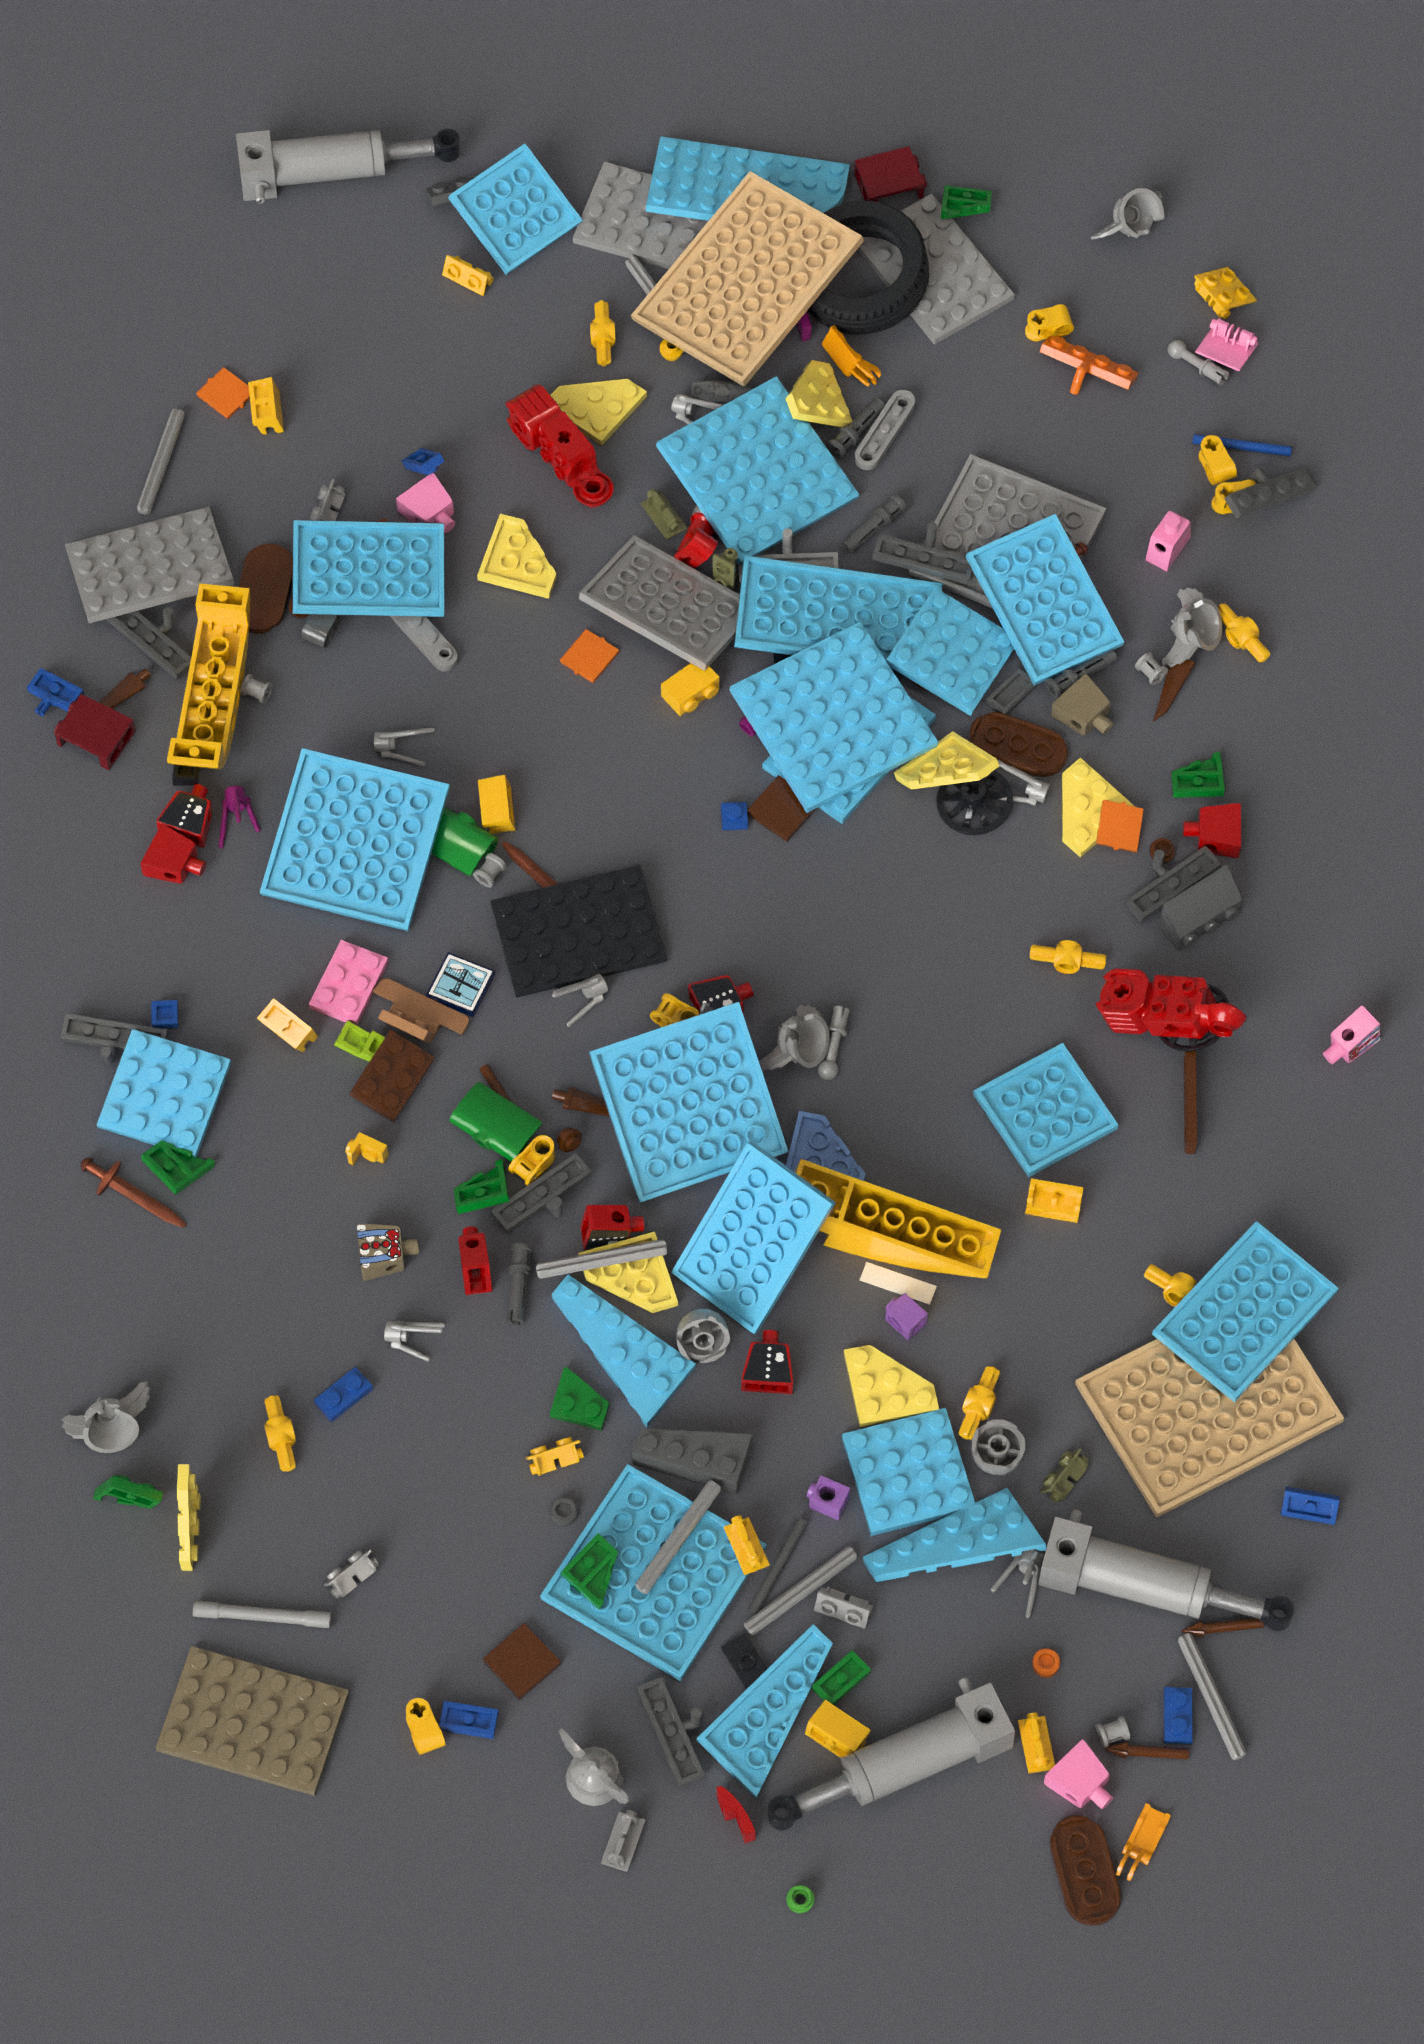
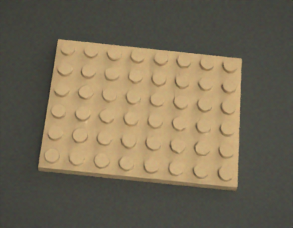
[631,171,864,387]
[1075,1339,1344,1518]

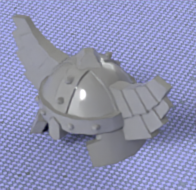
[1091,188,1164,239]
[1162,587,1222,668]
[759,1004,830,1071]
[61,1381,150,1453]
[559,1728,629,1806]

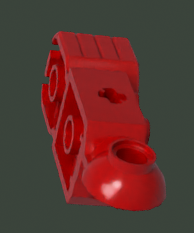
[505,384,614,508]
[1095,968,1247,1039]

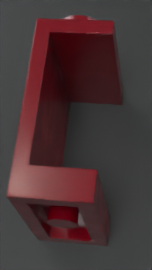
[854,146,927,202]
[54,694,136,771]

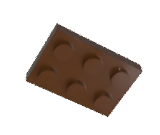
[349,1030,435,1123]

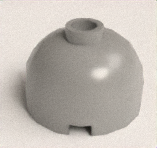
[676,1308,730,1363]
[971,1419,1025,1475]

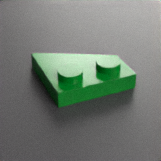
[940,185,992,219]
[1171,752,1225,798]
[141,1140,215,1195]
[453,1159,510,1214]
[550,1367,609,1431]
[93,1475,163,1509]
[560,1533,618,1610]

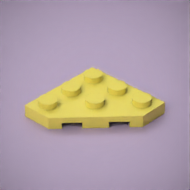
[786,360,852,427]
[551,379,647,446]
[477,514,557,599]
[894,731,999,790]
[1062,758,1135,858]
[578,1231,678,1313]
[844,1345,939,1427]
[177,1464,201,1571]

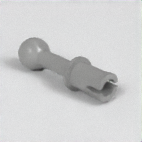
[1167,339,1229,386]
[818,1006,850,1080]

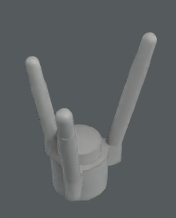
[671,393,723,424]
[374,728,435,767]
[997,760,1050,806]
[552,974,608,1027]
[384,1320,445,1362]
[991,1549,1044,1618]

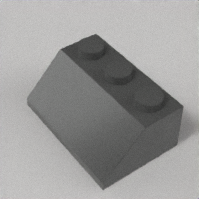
[1159,865,1242,950]

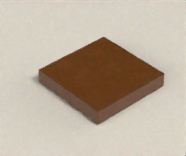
[747,775,817,842]
[483,1623,561,1700]

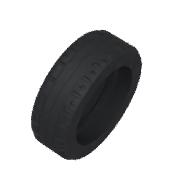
[808,201,929,335]

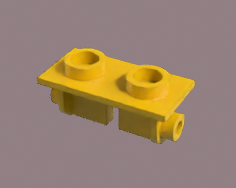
[442,255,494,296]
[525,1436,584,1476]
[724,1515,770,1576]
[1018,1712,1055,1774]

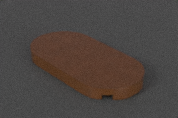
[239,544,293,634]
[969,712,1068,777]
[1050,1815,1121,1926]

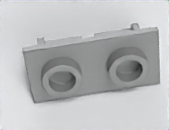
[310,479,345,521]
[323,1549,379,1599]
[814,1586,873,1629]
[601,1810,645,1872]

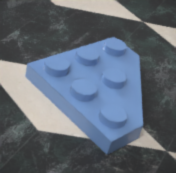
[786,1111,865,1181]

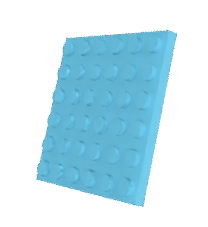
[656,376,859,566]
[729,621,939,813]
[260,748,450,932]
[589,1002,789,1202]
[540,1464,767,1681]

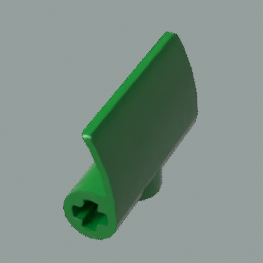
[431,807,499,876]
[449,1082,542,1162]

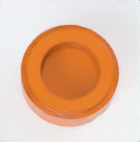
[1032,1648,1060,1678]

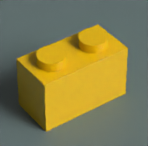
[661,663,719,716]

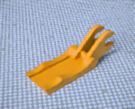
[821,324,881,386]
[1116,1803,1171,1881]

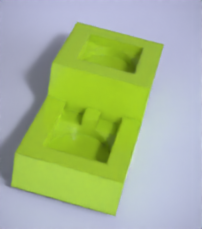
[334,1020,385,1062]

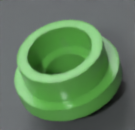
[786,1885,815,1914]

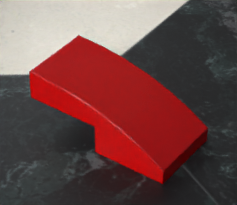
[716,1786,756,1843]

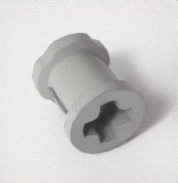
[1135,652,1168,685]
[240,674,273,704]
[473,853,506,888]
[1095,1716,1130,1748]

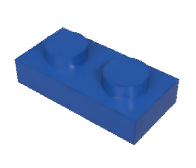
[401,448,445,475]
[314,1367,373,1423]
[1281,1487,1340,1525]
[1163,1687,1192,1745]
[439,1701,499,1739]

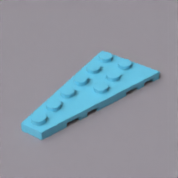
[552,1275,696,1427]
[863,1488,1046,1582]
[697,1624,833,1799]

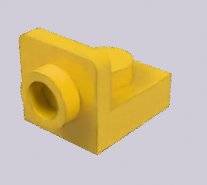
[345,1132,389,1165]

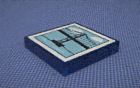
[426,952,495,1017]

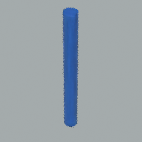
[1192,434,1292,456]

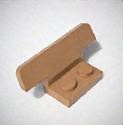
[372,979,469,1044]

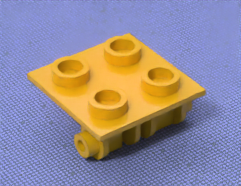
[1194,267,1257,319]

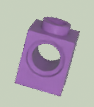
[885,1293,928,1341]
[806,1475,850,1521]

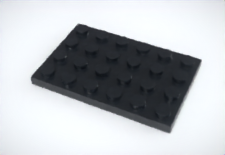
[491,865,667,998]

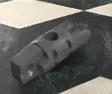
[691,380,753,403]

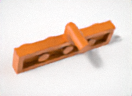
[1040,335,1139,395]

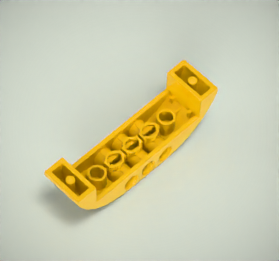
[167,583,250,769]

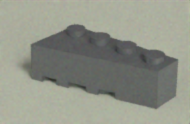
[632,1428,752,1494]

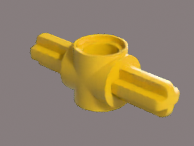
[590,300,615,367]
[1218,603,1271,662]
[1030,940,1106,974]
[1144,1264,1197,1307]
[958,1366,1000,1440]
[264,1395,296,1472]

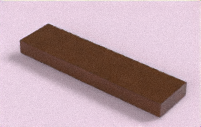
[1184,1051,1197,1154]

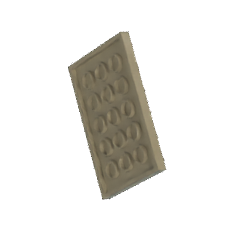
[156,1646,349,1796]

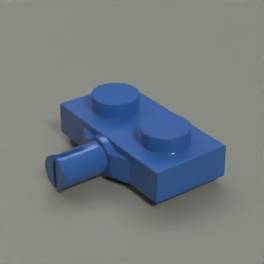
[27,668,84,717]

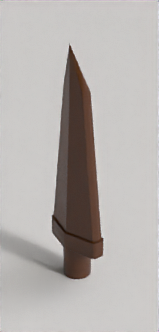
[1153,659,1195,722]
[99,668,151,709]
[552,1087,610,1117]

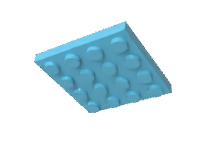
[448,144,583,275]
[886,587,1014,716]
[97,1029,232,1157]
[973,1043,1118,1177]
[842,1408,975,1536]

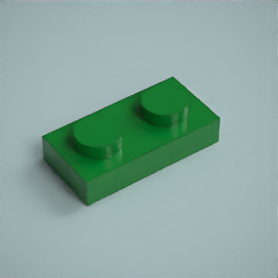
[812,1650,871,1705]

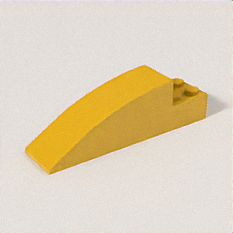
[794,1159,1001,1279]

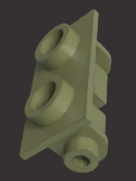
[640,489,687,540]
[713,548,738,592]
[1039,1448,1089,1503]

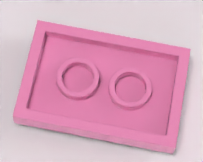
[309,940,389,1026]

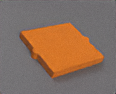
[196,367,250,419]
[560,629,619,683]
[1096,800,1144,853]

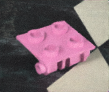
[1195,318,1258,371]

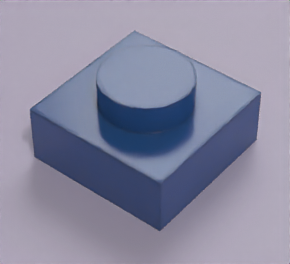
[721,802,748,830]
[151,1000,179,1029]

